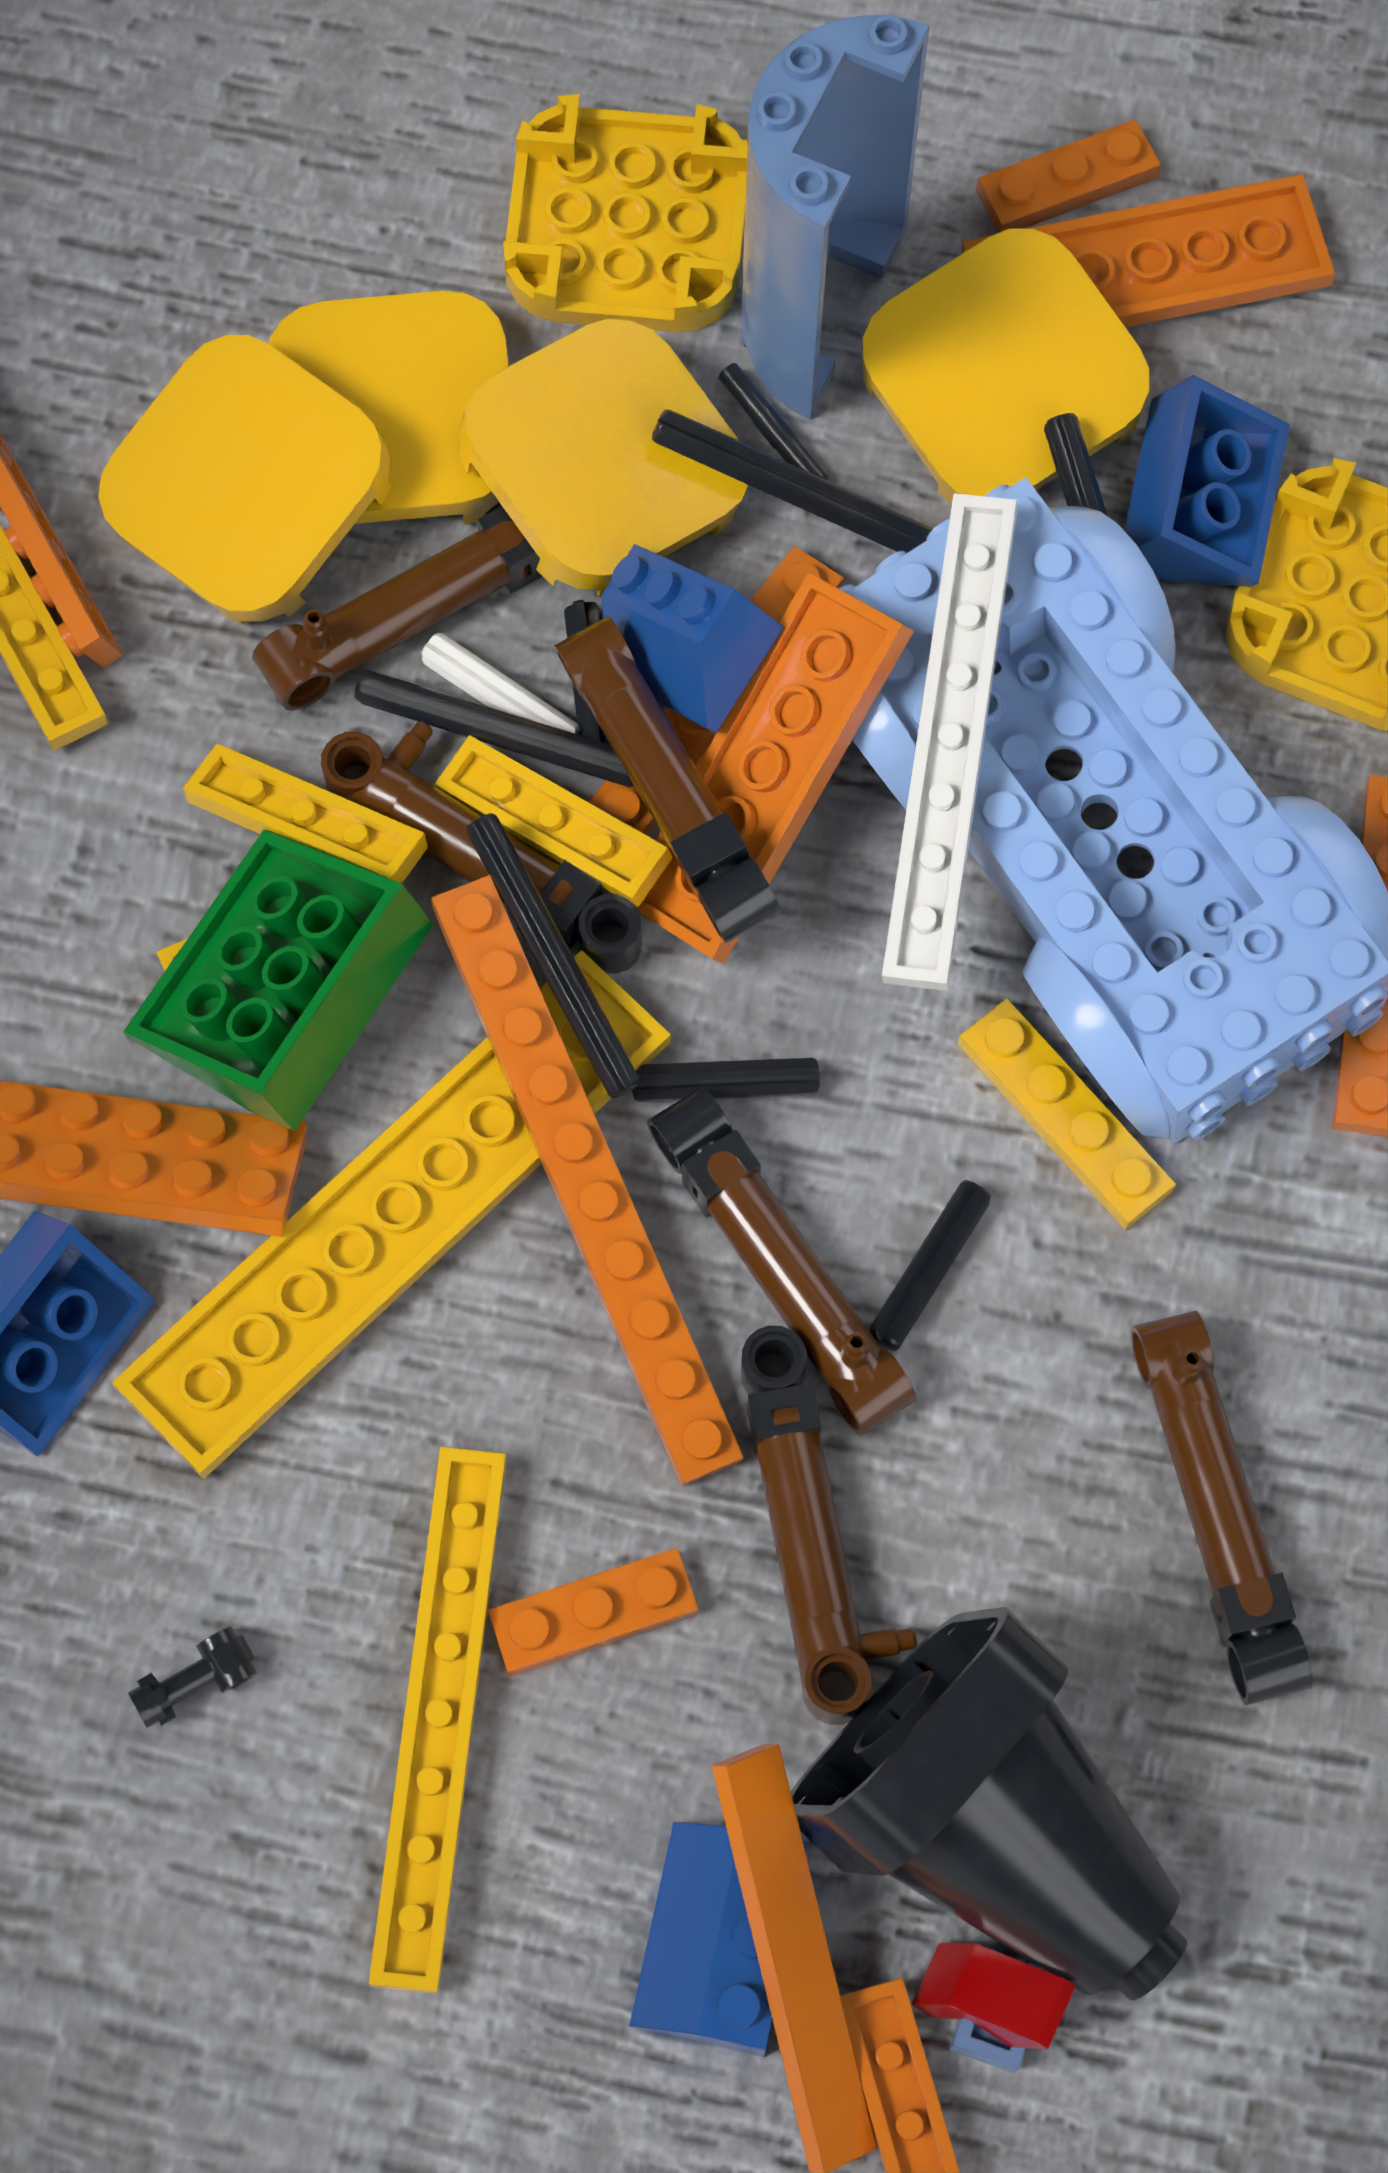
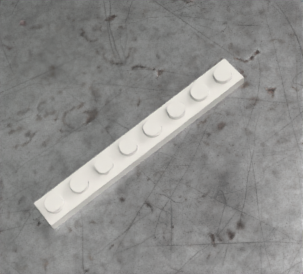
[882,493,1017,991]

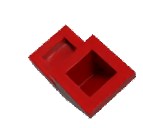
[911,1942,1076,2050]

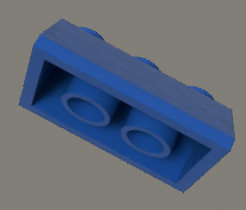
[1124,375,1290,587]
[601,544,784,734]
[0,1210,157,1457]
[629,1822,808,2057]

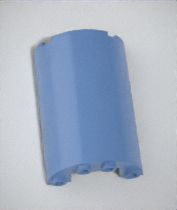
[741,15,930,419]

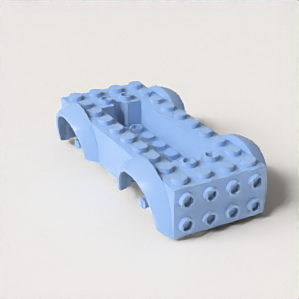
[839,477,1388,1144]

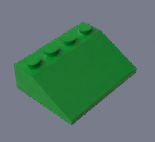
[123,829,434,1131]

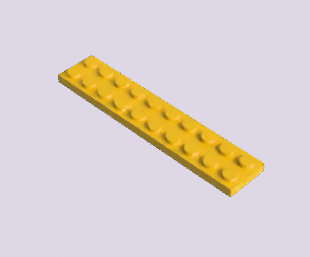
[112,950,671,1480]

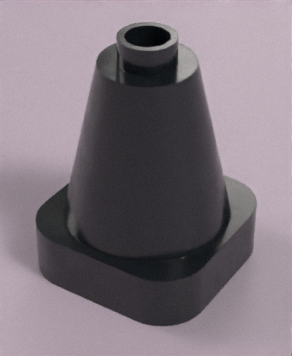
[791,1607,1187,2000]

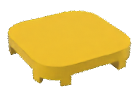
[503,94,748,332]
[862,229,1149,505]
[269,291,508,525]
[457,318,748,597]
[98,335,392,626]
[1225,458,1388,731]

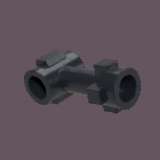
[128,1626,257,1728]

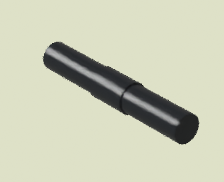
[718,363,829,481]

